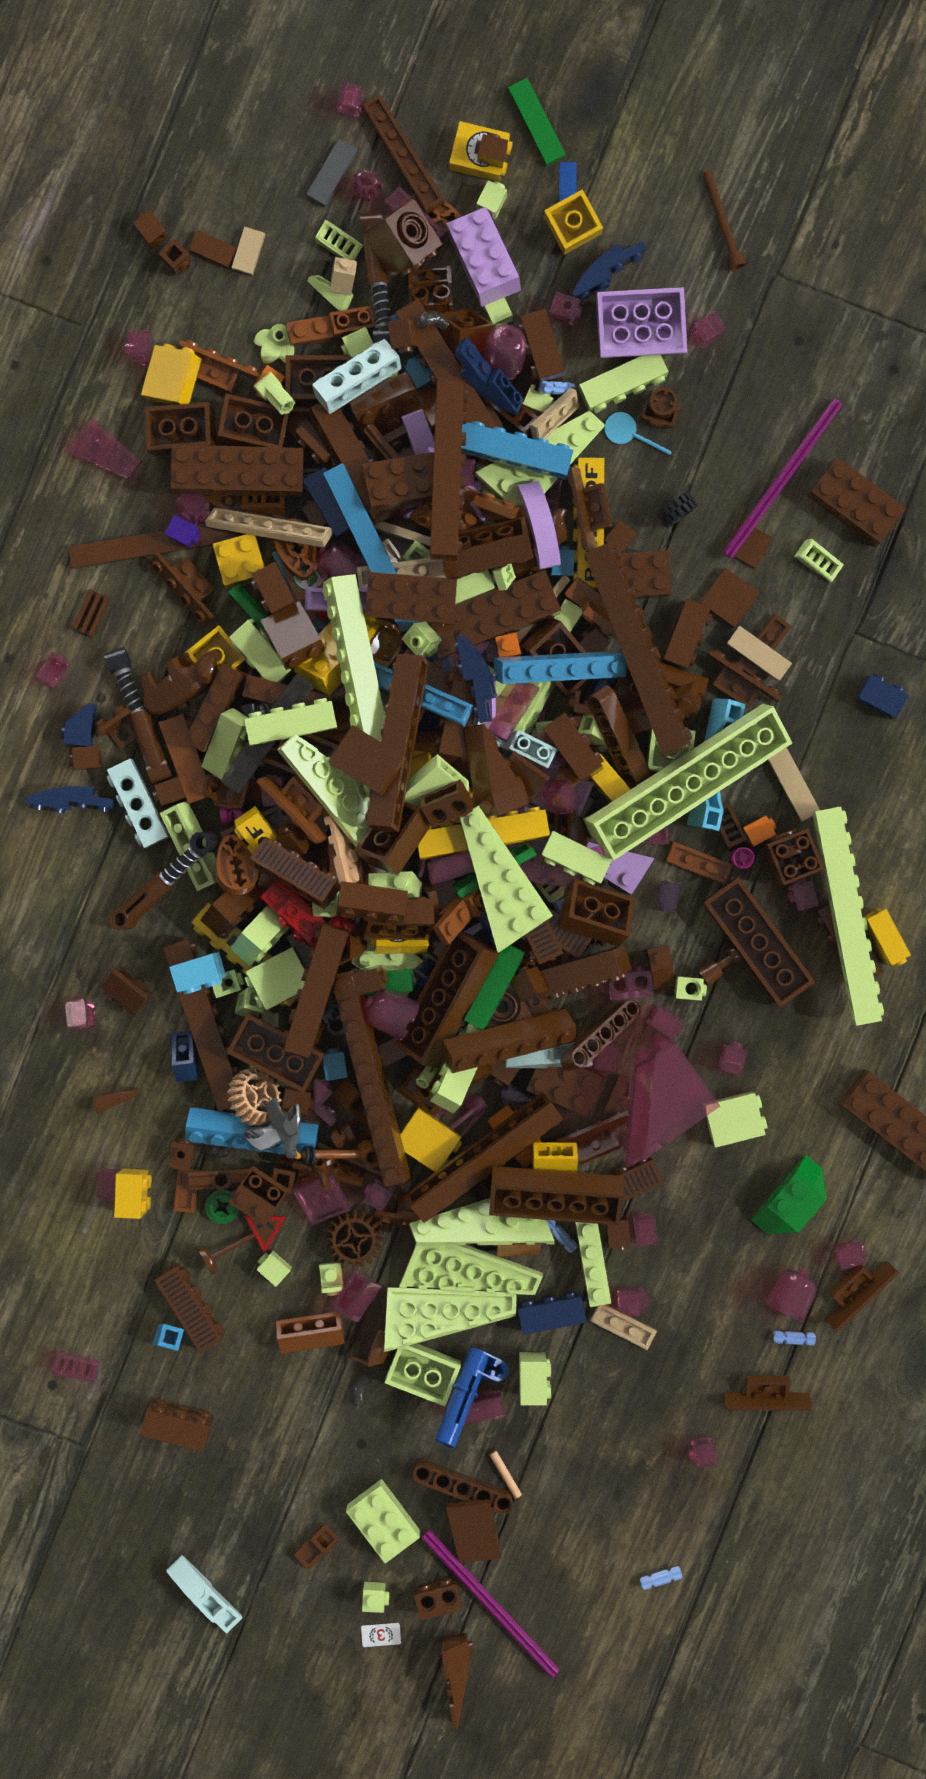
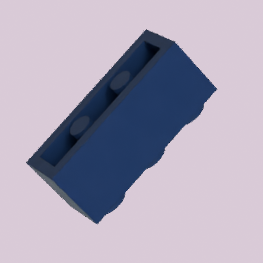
[303,467,352,540]
[517,1291,586,1335]

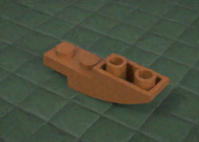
[285,306,375,346]
[432,888,485,945]

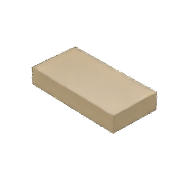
[232,227,265,276]

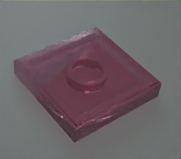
[292,1173,351,1225]

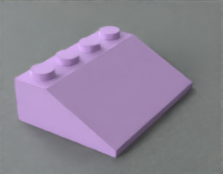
[596,287,687,358]

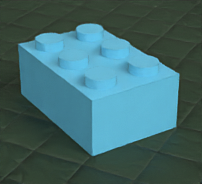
[169,952,227,995]

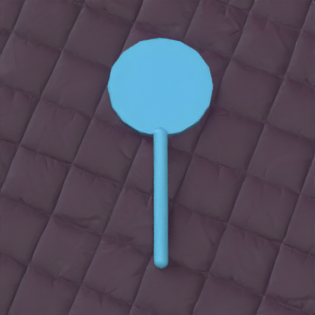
[604,412,671,455]

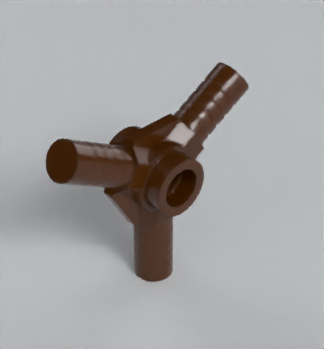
[292,1148,339,1191]

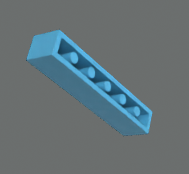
[461,421,573,480]
[494,651,626,684]
[185,1107,318,1157]

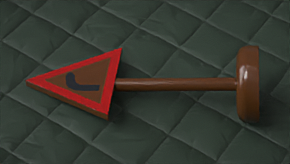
[198,1215,286,1275]

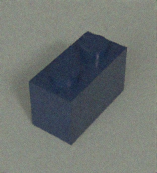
[855,674,909,719]

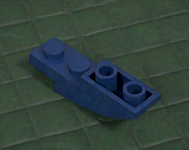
[572,241,646,303]
[454,337,524,415]
[455,635,497,723]
[25,786,116,814]

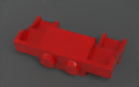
[260,881,355,949]

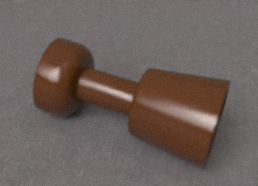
[696,945,743,987]

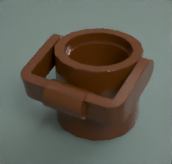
[641,387,679,429]

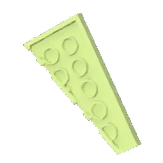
[474,411,605,509]
[278,735,370,847]
[460,806,553,953]
[410,1198,554,1246]
[399,1244,543,1295]
[384,1287,516,1352]

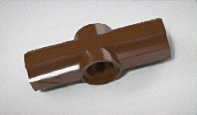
[188,1168,251,1190]

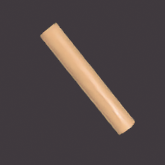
[489,1450,522,1499]

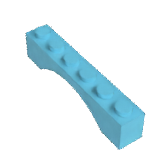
[687,699,745,831]

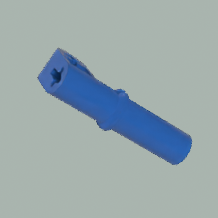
[435,1347,508,1449]

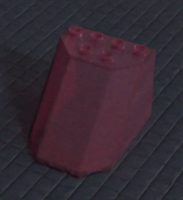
[622,1035,720,1168]

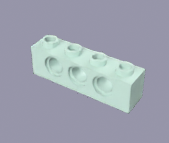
[312,339,402,414]
[106,759,170,848]

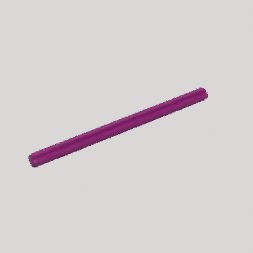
[723,398,842,559]
[422,1530,559,1678]

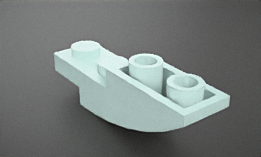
[471,717,557,769]
[505,1042,593,1068]
[166,1555,242,1634]

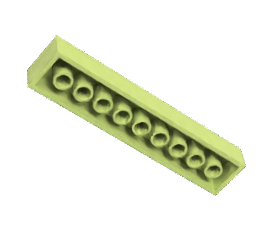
[585,704,792,860]

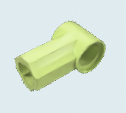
[254,372,295,415]

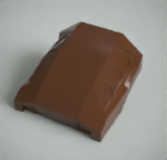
[408,266,453,318]

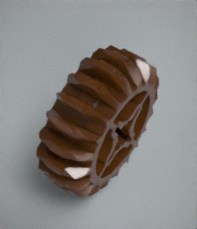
[325,1209,384,1268]

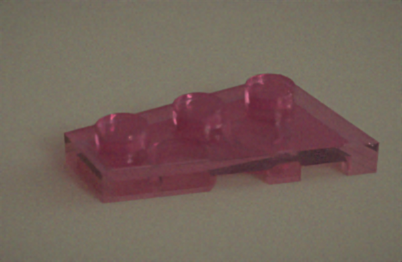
[66,418,143,478]

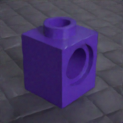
[165,515,201,549]

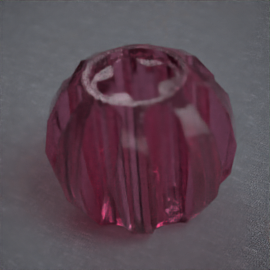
[351,168,383,202]

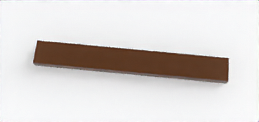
[68,524,241,569]

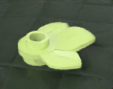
[254,324,294,364]

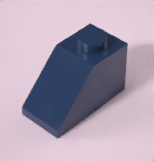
[61,703,97,747]
[172,1031,198,1082]

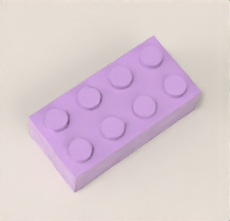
[446,207,521,307]

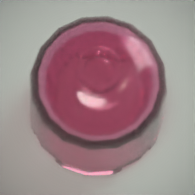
[483,324,527,380]
[316,541,368,580]
[364,988,419,1041]
[764,1268,817,1324]

